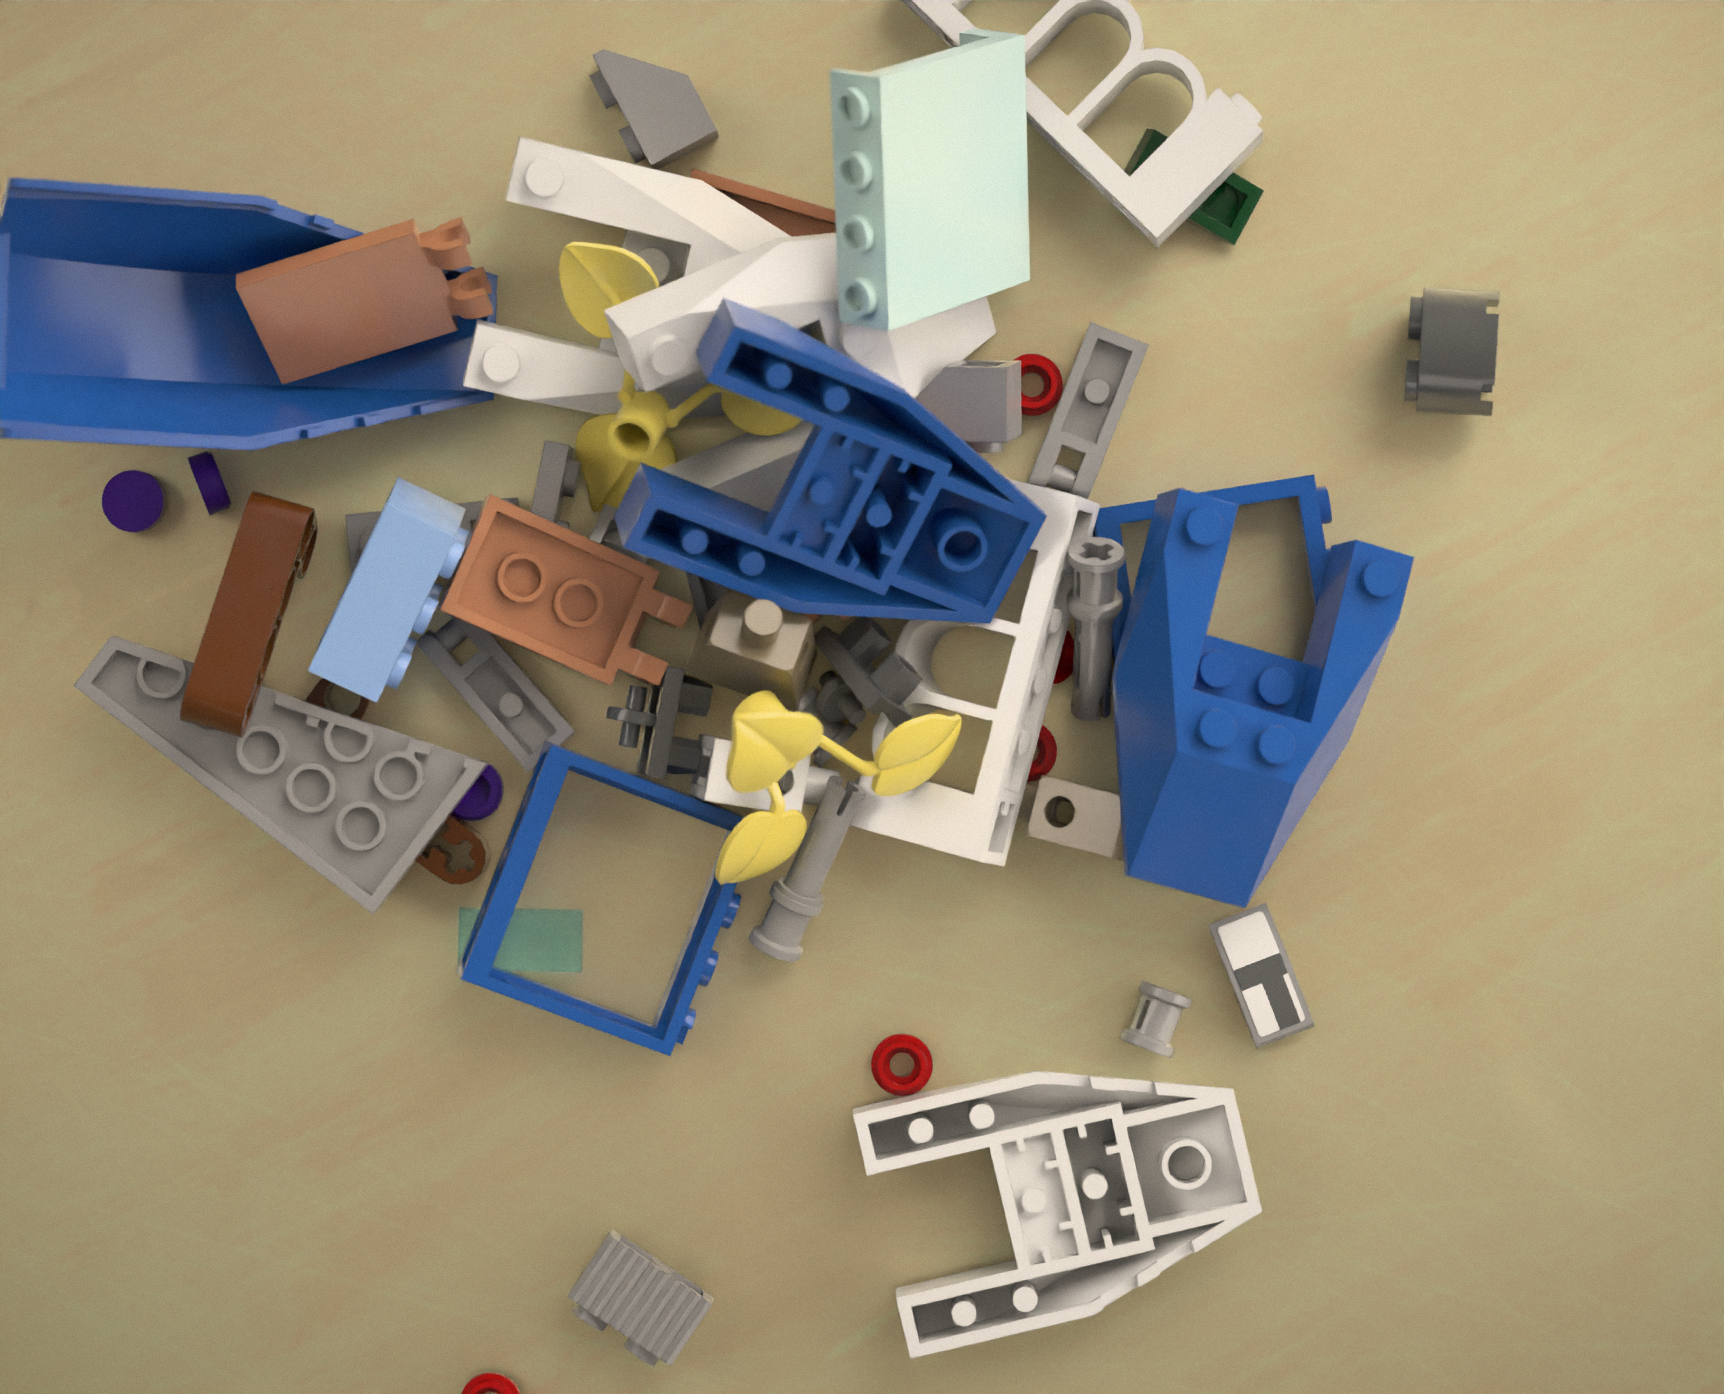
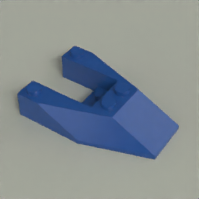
[614,297,1047,624]
[1112,488,1414,908]

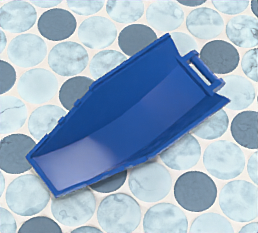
[0,178,498,450]

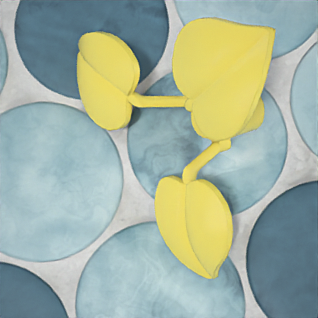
[559,242,803,512]
[715,690,961,885]

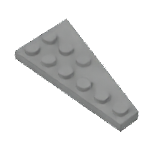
[74,636,489,914]

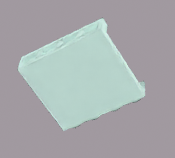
[830,28,1030,331]

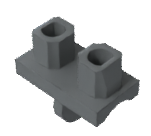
[814,616,923,727]
[606,666,713,780]

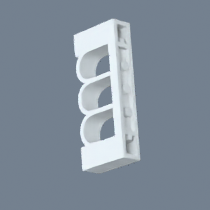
[902,0,1263,248]
[850,479,1100,866]

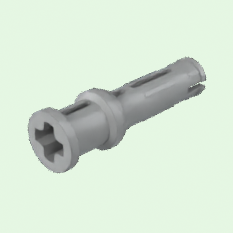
[1066,537,1124,721]
[749,776,866,962]

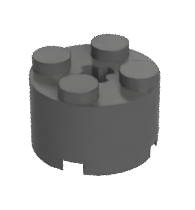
[1404,287,1500,416]

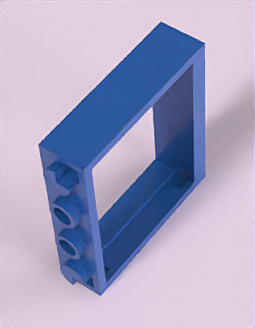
[1093,474,1332,665]
[456,740,746,1056]

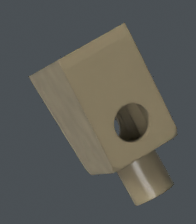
[685,590,817,712]
[1017,775,1124,861]

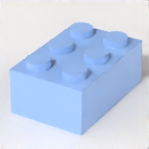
[308,477,470,703]

